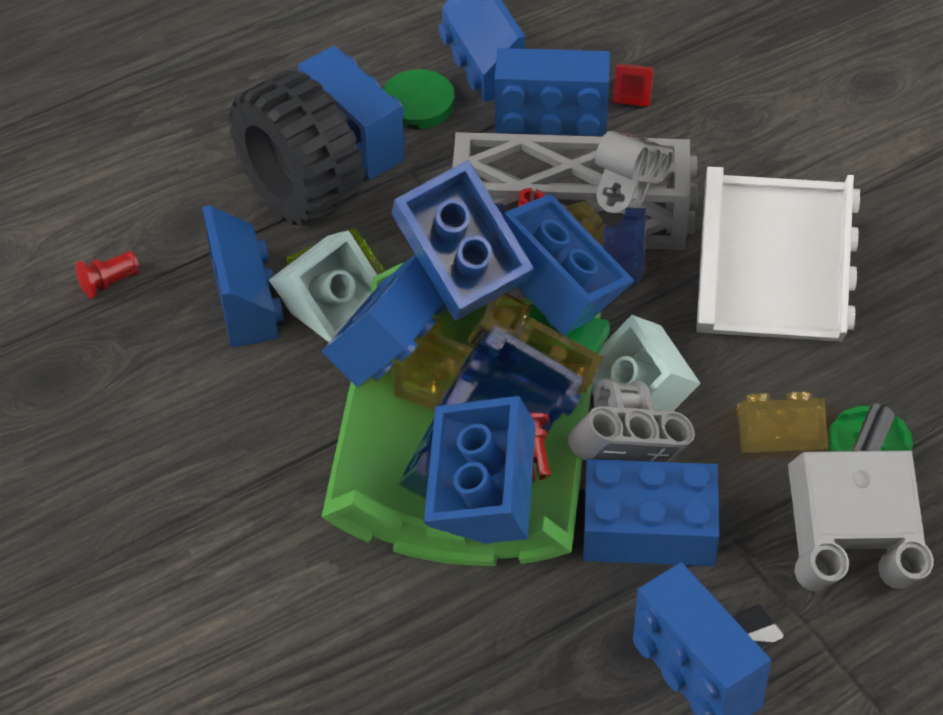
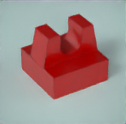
[613,64,654,107]

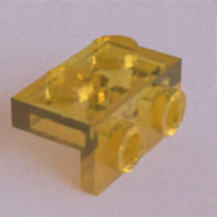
[391,317,478,411]
[735,392,828,454]

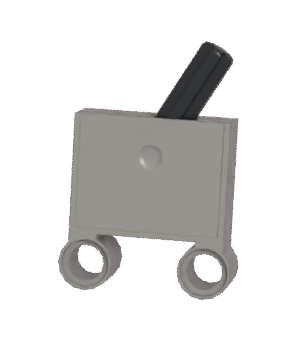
[788,403,934,591]

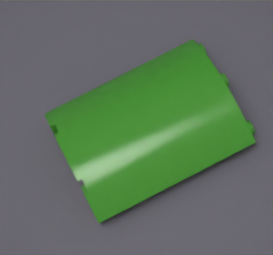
[322,262,601,566]

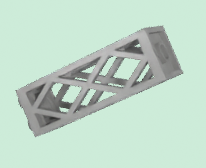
[452,132,698,250]

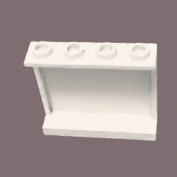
[696,167,860,342]

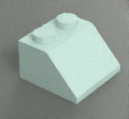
[269,230,377,342]
[591,315,701,411]

